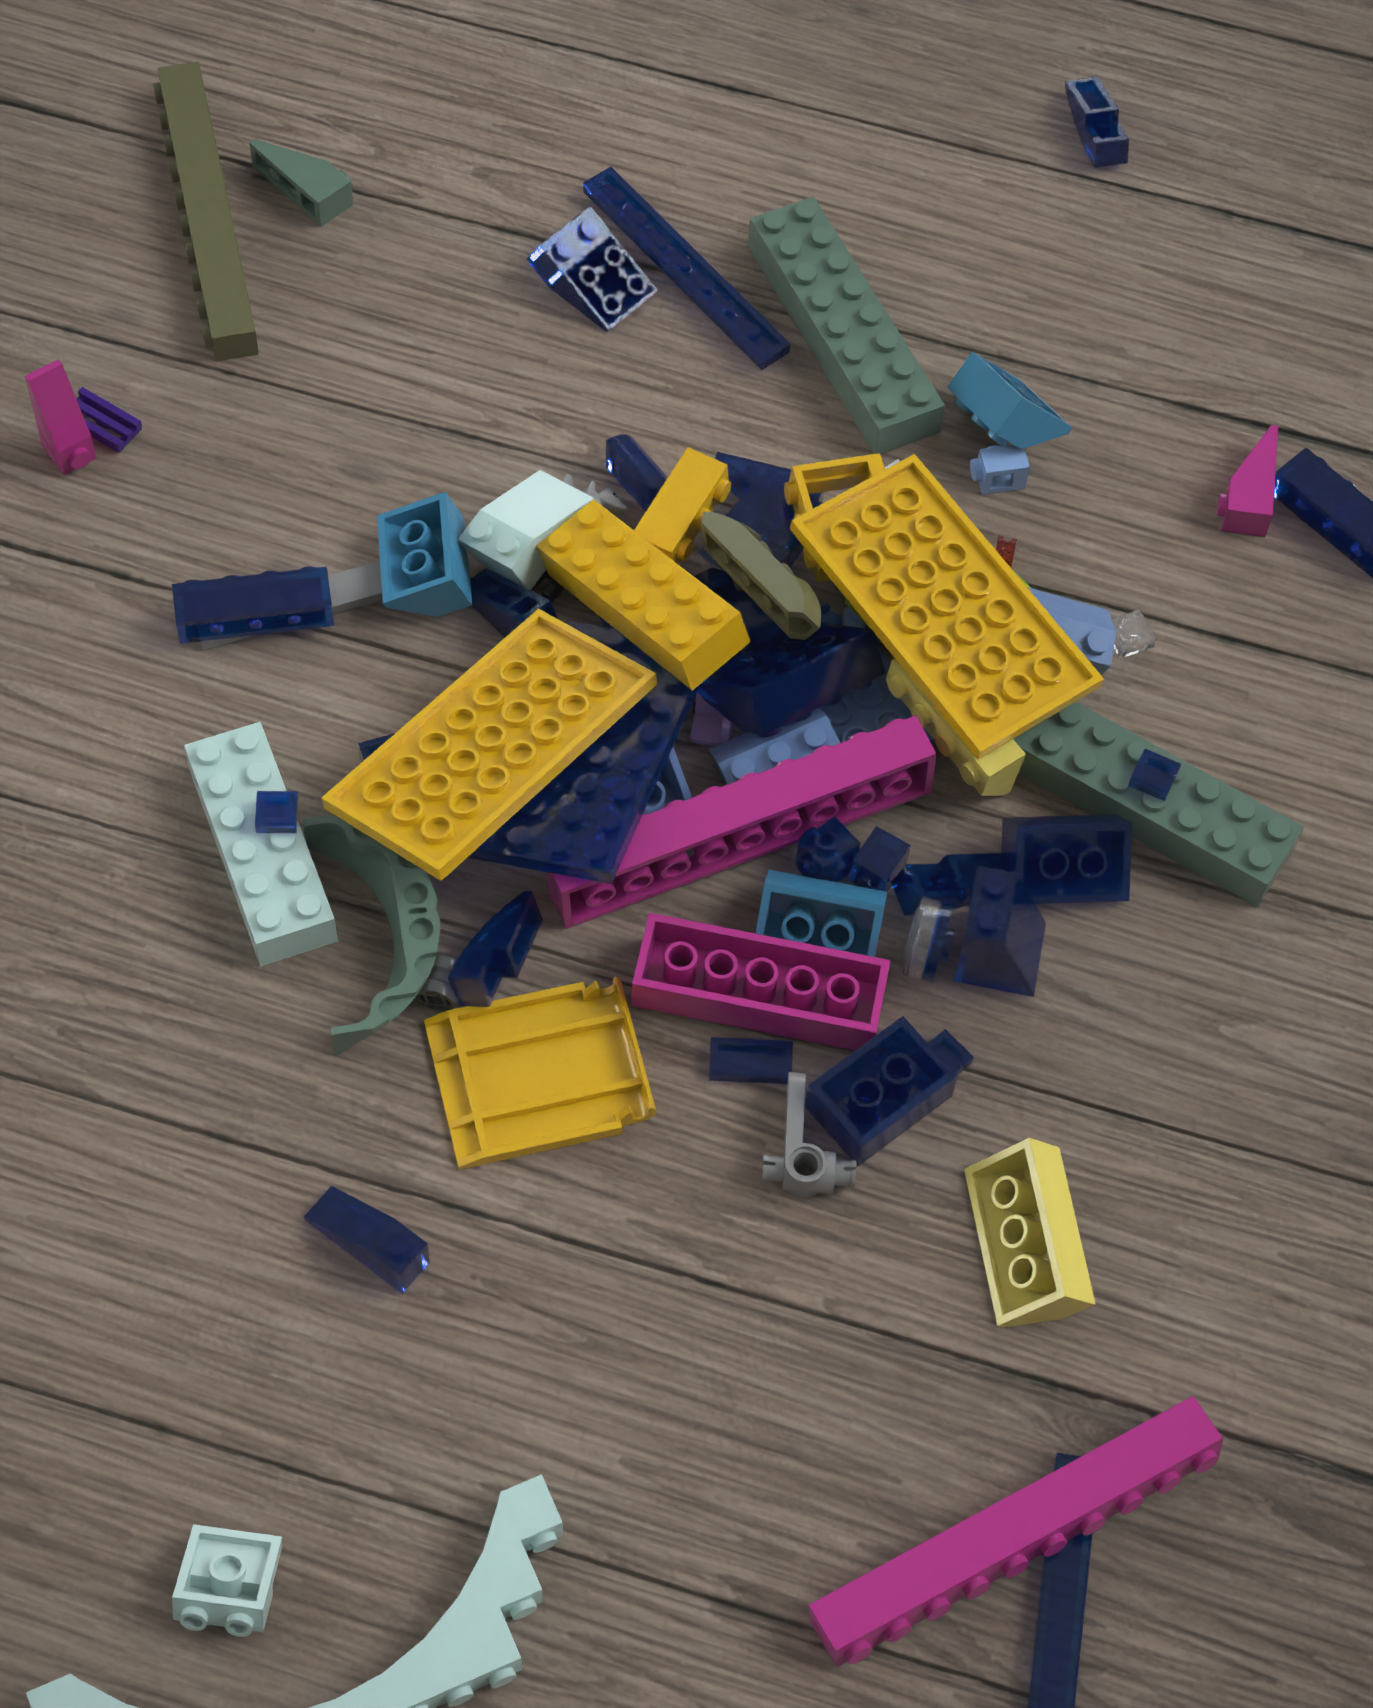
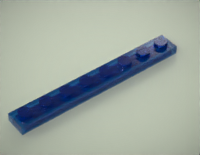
[583,166,790,370]

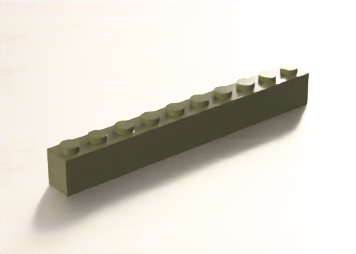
[153,62,259,361]

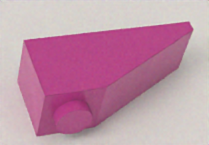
[25,359,96,475]
[1216,425,1278,537]

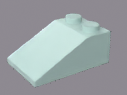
[458,470,596,591]

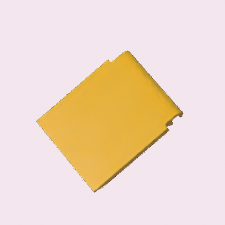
[424,977,657,1170]

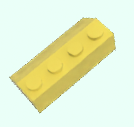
[886,659,1026,796]
[964,1138,1096,1328]

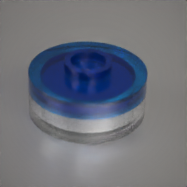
[902,897,955,983]

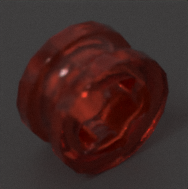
[996,535,1017,567]

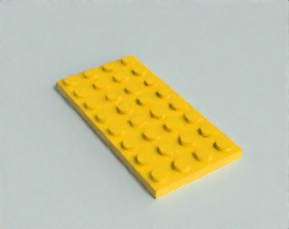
[790,454,1104,759]
[321,609,657,881]

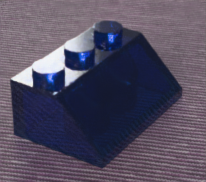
[1001,814,1132,905]

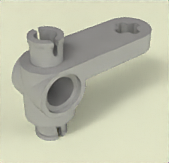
[762,1072,856,1199]

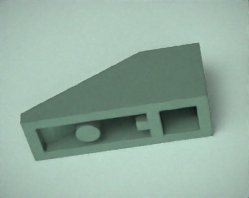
[249,139,353,226]

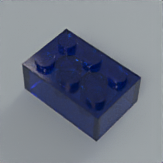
[804,1016,958,1166]

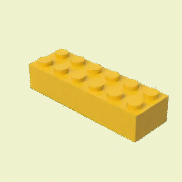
[536,499,751,691]

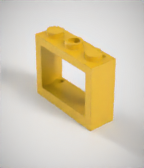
[784,453,885,582]

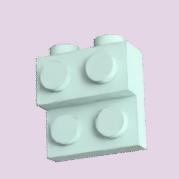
[172,1524,282,1637]

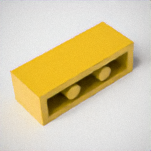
[634,447,731,565]

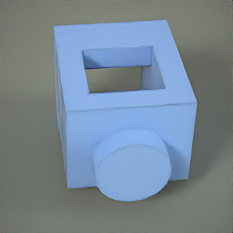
[970,445,1030,495]

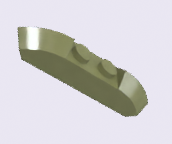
[701,511,821,640]

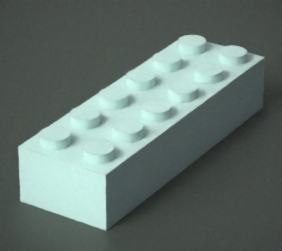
[184,722,338,967]

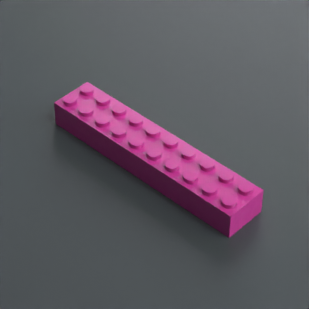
[543,716,936,929]

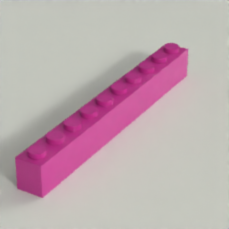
[809,1396,1223,1667]

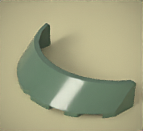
[303,815,440,1056]

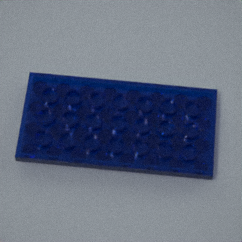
[467,621,701,884]

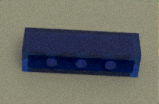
[1274,448,1373,578]
[172,566,334,644]

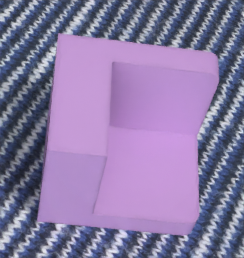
[690,683,737,746]

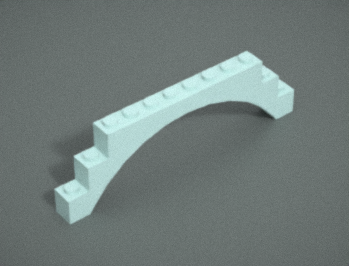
[26,1474,563,1708]

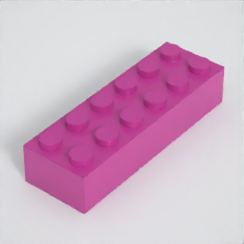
[631,913,891,1054]

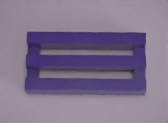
[76,387,142,453]

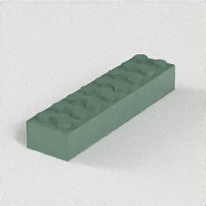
[748,196,945,454]
[1014,702,1304,907]

